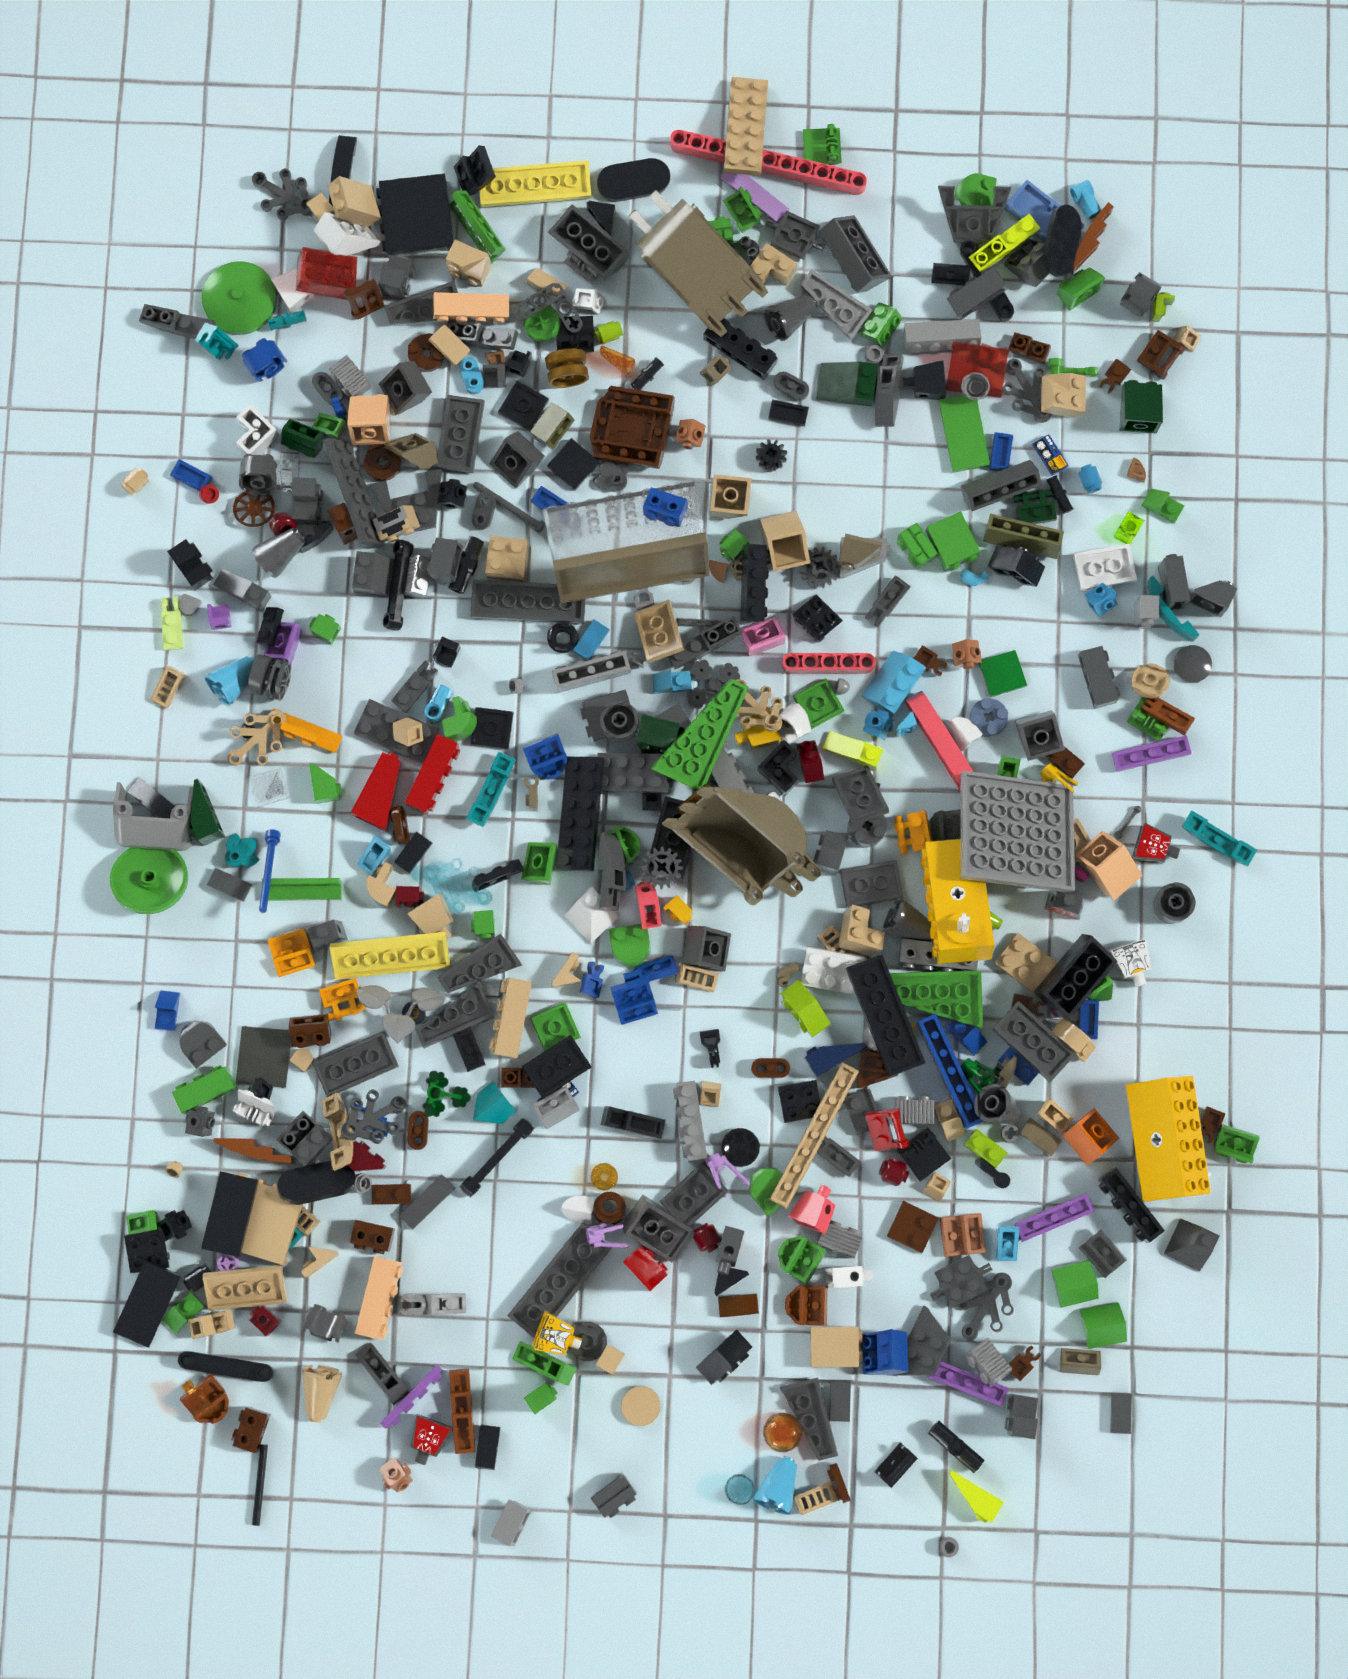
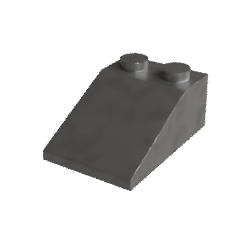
[622,1194,694,1263]

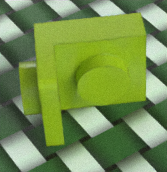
[1152,292,1175,322]

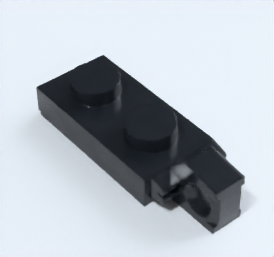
[471,859,524,892]

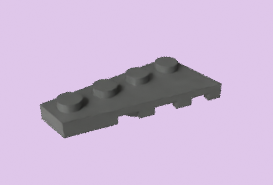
[416,981,495,1048]
[780,1377,838,1461]

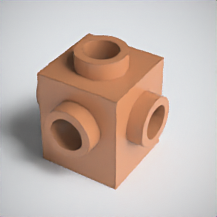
[675,419,706,450]
[952,639,982,669]
[379,1457,413,1493]

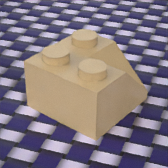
[445,240,491,287]
[1041,373,1086,418]
[710,474,752,519]
[485,536,529,582]

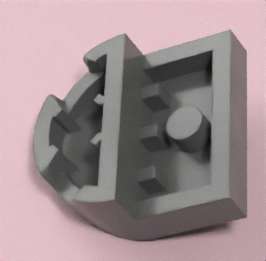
[179,1020,227,1069]

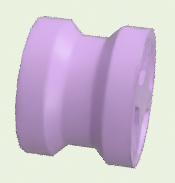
[217,1254,239,1271]

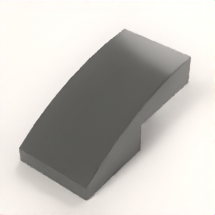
[207,868,252,902]

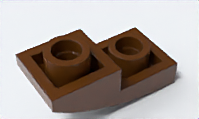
[1008,332,1051,364]
[501,1068,535,1088]

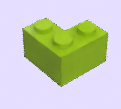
[780,980,831,1037]

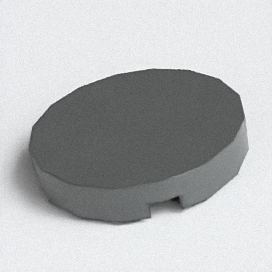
[569,1322,607,1361]

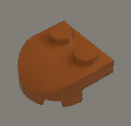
[785,1285,828,1326]
[180,1373,229,1424]

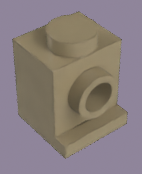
[699,354,732,386]

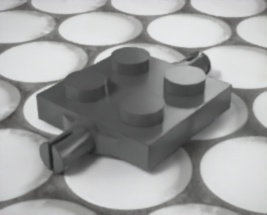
[765,211,826,260]
[930,1255,993,1308]

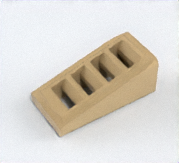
[150,666,186,708]
[817,925,856,955]
[675,964,719,992]
[296,1206,321,1236]
[794,1482,838,1515]

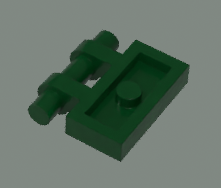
[1013,489,1057,524]

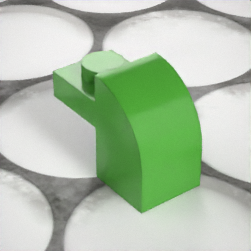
[442,696,477,742]

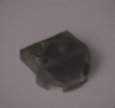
[929,809,961,842]

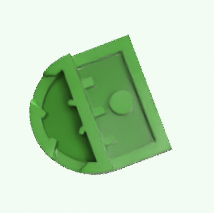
[955,173,997,205]
[597,827,641,867]
[609,924,651,967]
[748,1167,797,1216]
[778,1236,827,1285]

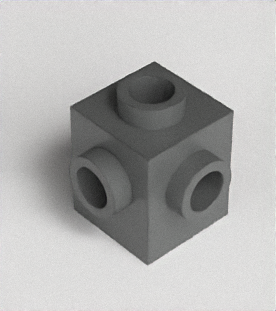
[185,1106,215,1137]

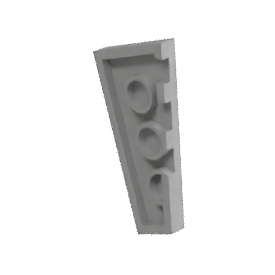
[801,269,873,342]

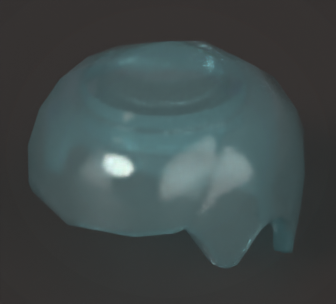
[724,1474,755,1506]

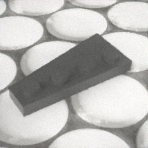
[384,281,458,325]
[437,933,522,993]

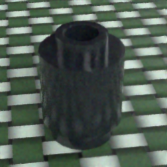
[183,1264,211,1292]

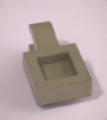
[524,777,539,811]

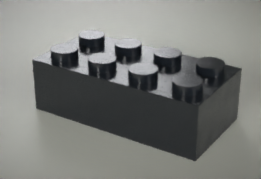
[649,796,692,883]
[1034,934,1118,1020]

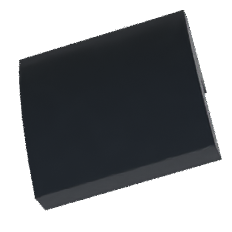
[453,145,496,196]

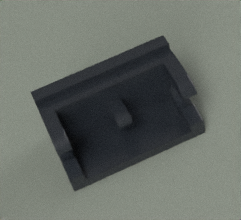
[874,1442,918,1488]

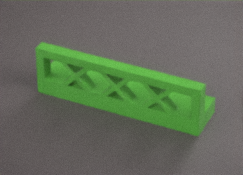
[449,191,506,264]
[262,878,342,901]

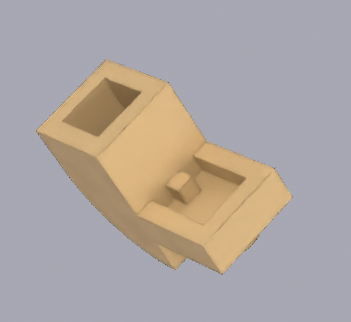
[367,862,396,909]
[1052,1018,1096,1062]
[188,1309,235,1340]

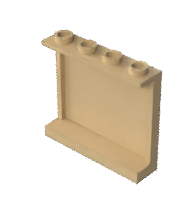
[236,1172,303,1265]

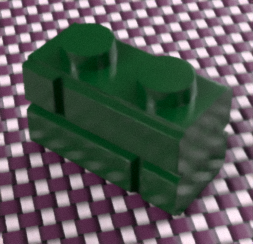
[281,419,324,458]

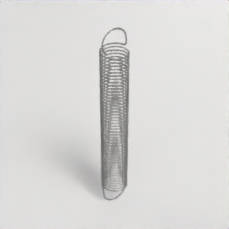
[676,618,721,627]

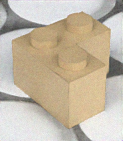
[750,243,797,285]
[838,904,885,958]

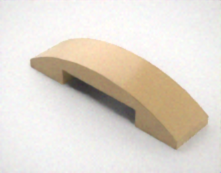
[321,1093,353,1171]

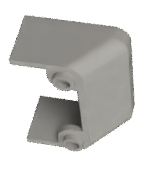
[113,782,193,851]

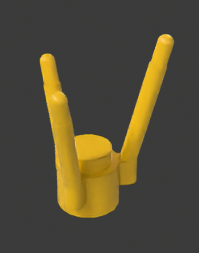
[1040,763,1078,792]

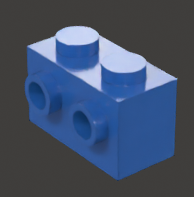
[643,487,688,527]

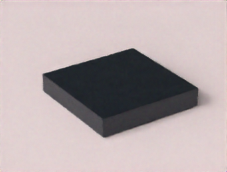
[498,381,549,431]
[547,438,600,491]
[471,707,514,750]

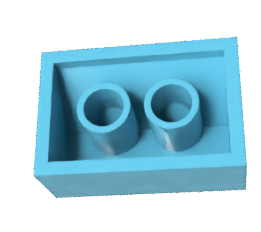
[861,650,926,718]

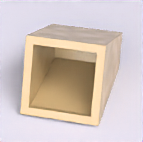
[760,511,810,572]

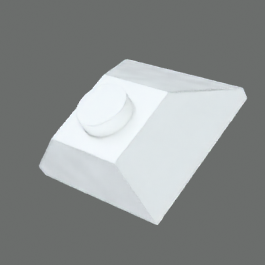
[565,887,619,944]

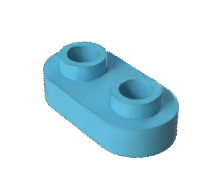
[459,357,484,394]

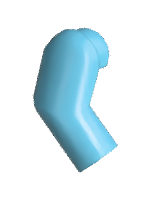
[960,569,989,586]

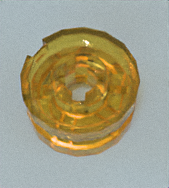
[591,1163,618,1191]

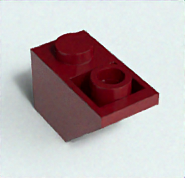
[796,740,824,783]
[348,1140,387,1172]

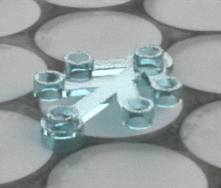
[422,858,493,913]

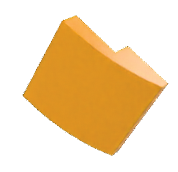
[267,927,316,977]

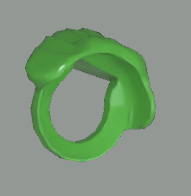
[1087,975,1113,1001]

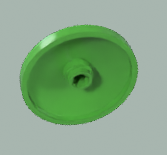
[202,261,277,335]
[110,848,188,914]

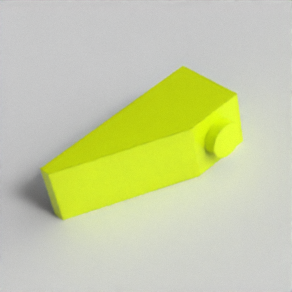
[822,731,884,771]
[948,1470,1004,1524]

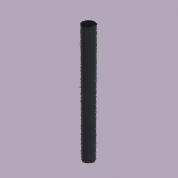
[252,1444,268,1526]

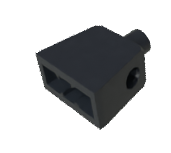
[902,360,946,400]

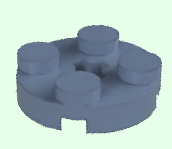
[970,698,1008,737]

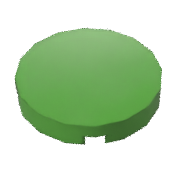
[524,304,561,342]

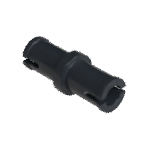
[630,357,664,390]
[1046,475,1074,514]

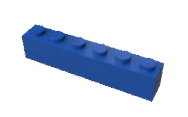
[916,1013,983,1130]

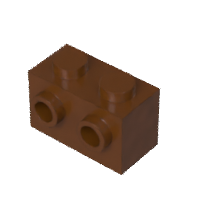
[288,1014,332,1048]
[350,1220,395,1254]
[231,1406,271,1453]

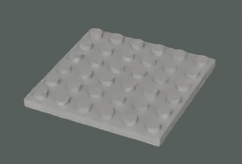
[961,771,1075,893]

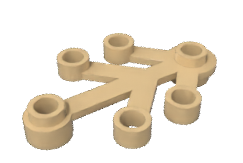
[735,679,783,732]
[227,710,286,766]

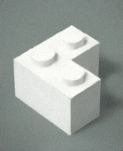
[236,404,279,455]

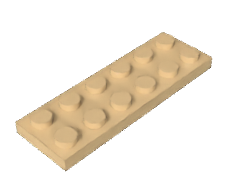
[724,77,768,176]

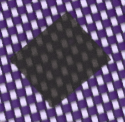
[236,1026,291,1089]

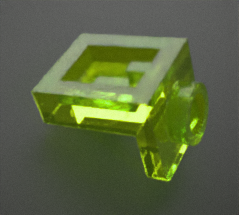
[1114,511,1145,545]

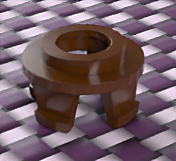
[593,1192,626,1226]

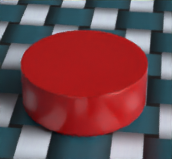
[199,485,219,504]

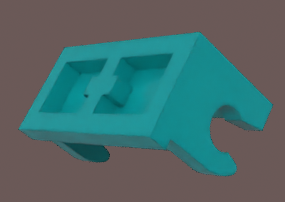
[195,323,239,360]

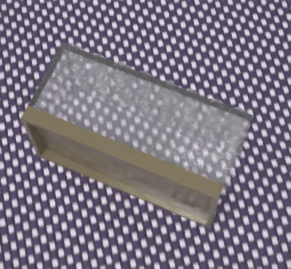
[543,481,710,604]

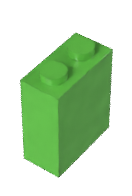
[925,511,981,571]

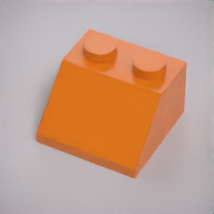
[1063,1108,1119,1165]

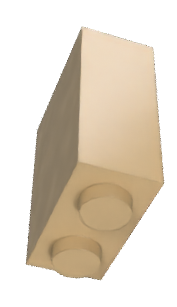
[327,176,381,227]
[810,1327,863,1367]

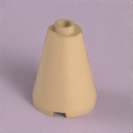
[302,1365,342,1423]

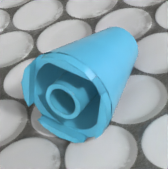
[205,656,255,706]
[753,1456,797,1515]

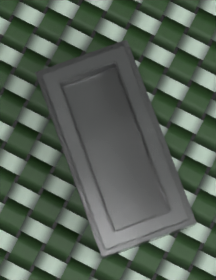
[830,1381,851,1422]
[1110,1393,1132,1434]

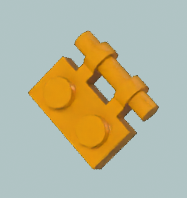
[894,810,932,855]
[319,978,366,1021]

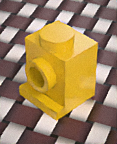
[663,895,693,926]

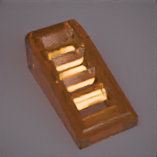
[600,345,636,377]

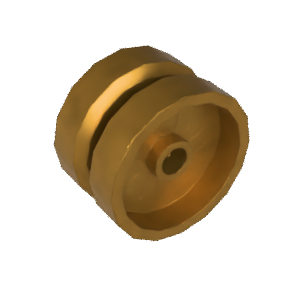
[545,348,589,388]

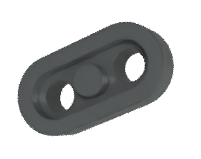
[312,372,343,405]
[774,372,809,401]
[472,492,496,530]

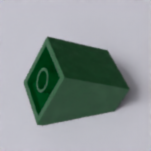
[1119,380,1163,433]

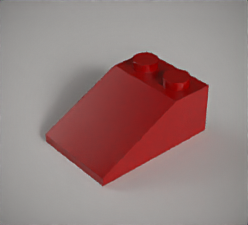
[623,1246,668,1291]

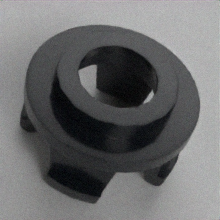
[547,620,578,653]

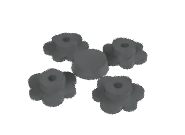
[687,660,740,709]

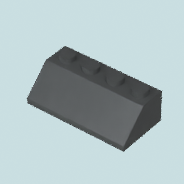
[548,204,630,280]
[819,215,892,293]

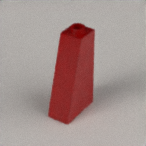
[350,752,401,832]

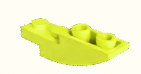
[969,213,1041,272]

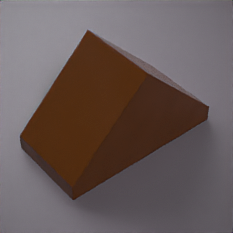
[718,1294,759,1317]

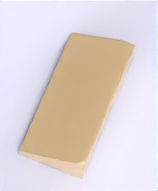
[526,268,568,297]
[428,325,470,366]

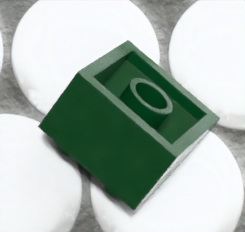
[637,714,680,754]

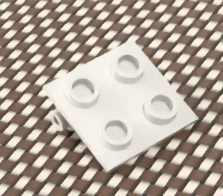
[233,1089,274,1127]

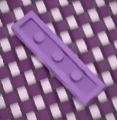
[1112,735,1192,772]
[1014,1194,1094,1242]
[927,1361,1009,1407]
[380,1365,443,1429]

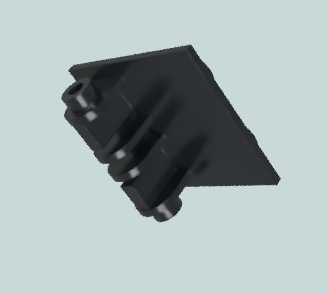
[556,316,594,352]
[792,594,843,642]
[778,1080,820,1123]
[897,1128,951,1182]
[124,1229,170,1273]

